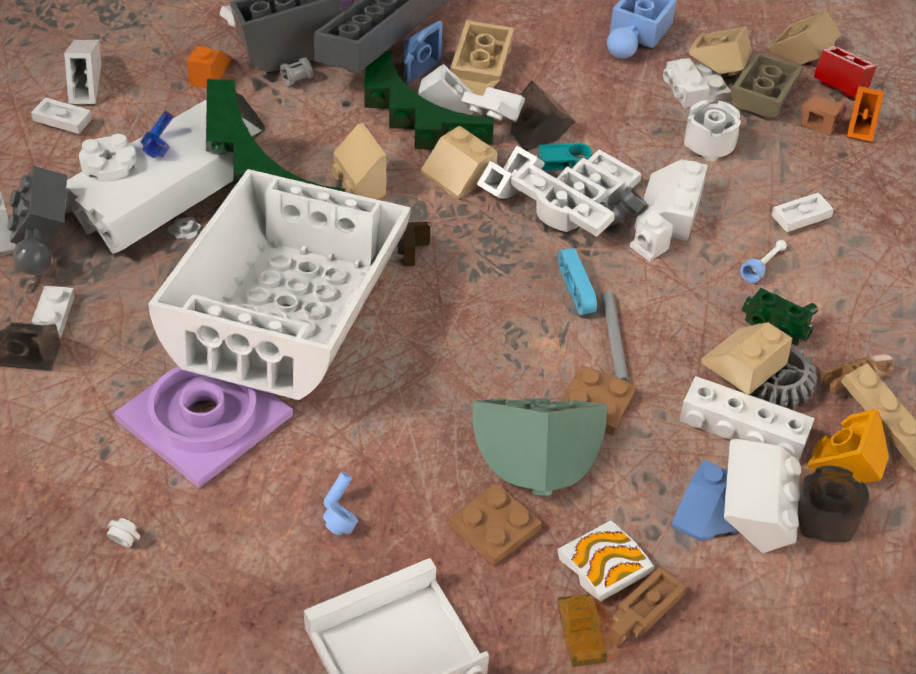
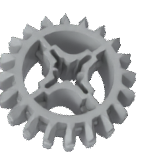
[738,344,817,411]

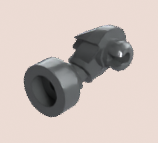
[600,186,647,226]

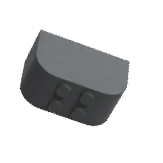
[230,0,342,72]

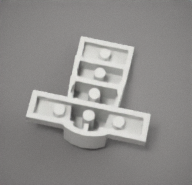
[510,149,641,237]

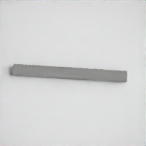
[602,291,629,382]

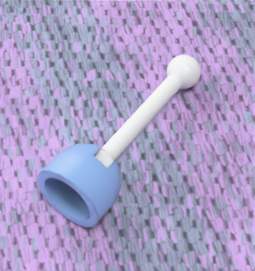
[740,240,787,283]

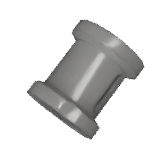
[280,57,313,86]

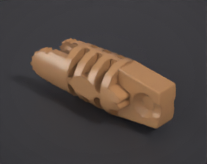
[818,354,893,395]

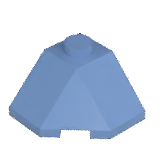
[403,21,443,85]
[671,460,741,542]

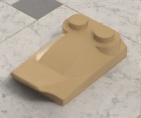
[450,20,514,96]

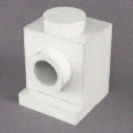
[630,211,673,262]

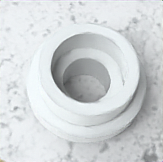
[106,518,140,548]

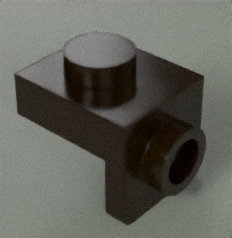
[397,221,431,266]

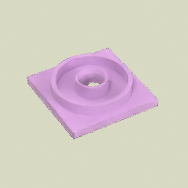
[114,366,293,488]

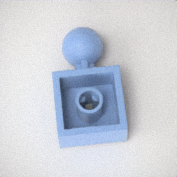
[607,0,677,59]

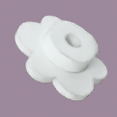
[168,217,201,240]

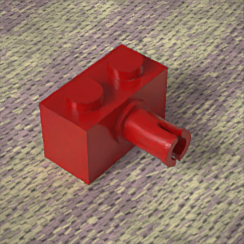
[813,46,877,98]

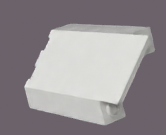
[65,99,262,254]

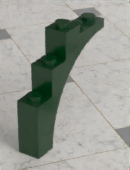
[364,51,494,149]
[206,79,345,192]

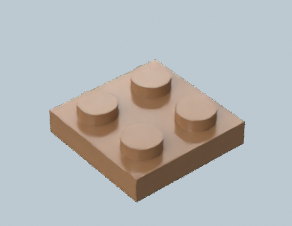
[561,365,637,436]
[448,483,542,566]

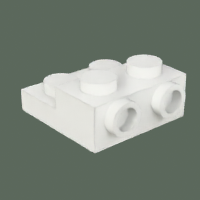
[663,58,731,108]

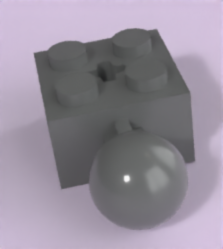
[7,166,67,275]

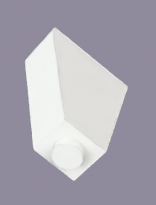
[64,40,102,104]

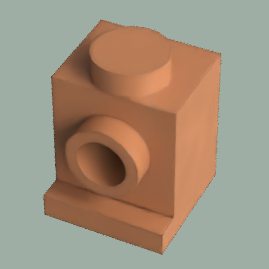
[800,95,844,136]

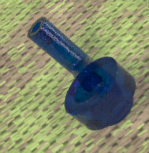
[140,111,174,158]

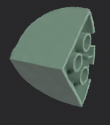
[473,398,607,496]

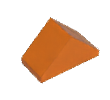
[846,86,885,142]

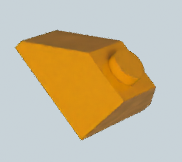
[807,408,889,485]

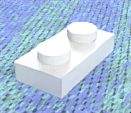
[31,97,92,134]
[771,193,834,232]
[29,286,75,339]

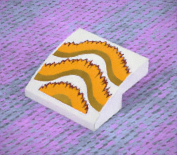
[557,520,655,602]

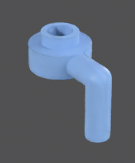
[323,472,358,535]

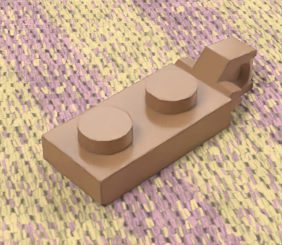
[607,567,688,647]

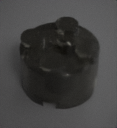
[798,466,869,542]

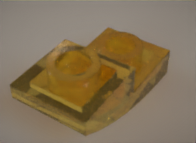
[557,594,607,667]

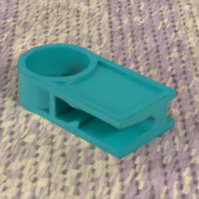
[537,142,592,171]

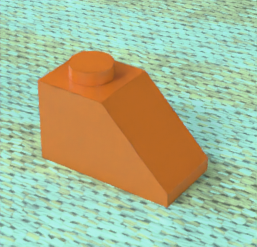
[187,46,232,88]

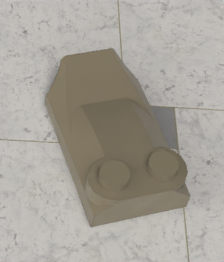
[730,52,803,118]

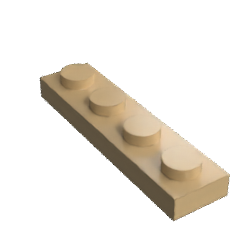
[841,363,916,471]

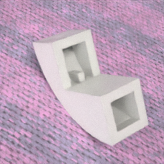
[477,146,545,199]

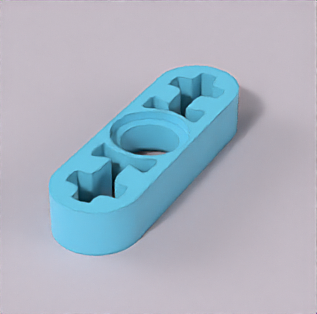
[558,248,597,315]

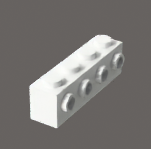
[679,376,815,462]

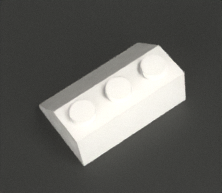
[634,159,708,241]
[724,438,801,553]

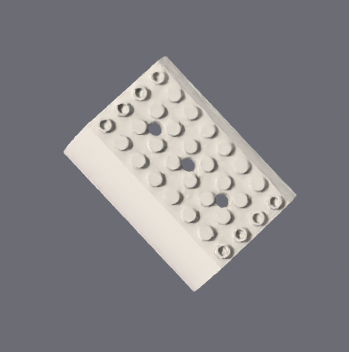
[148,169,411,400]

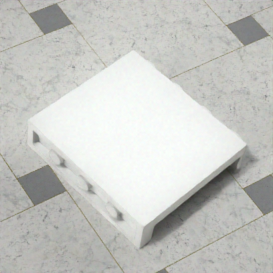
[304,558,489,674]

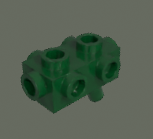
[742,287,818,346]

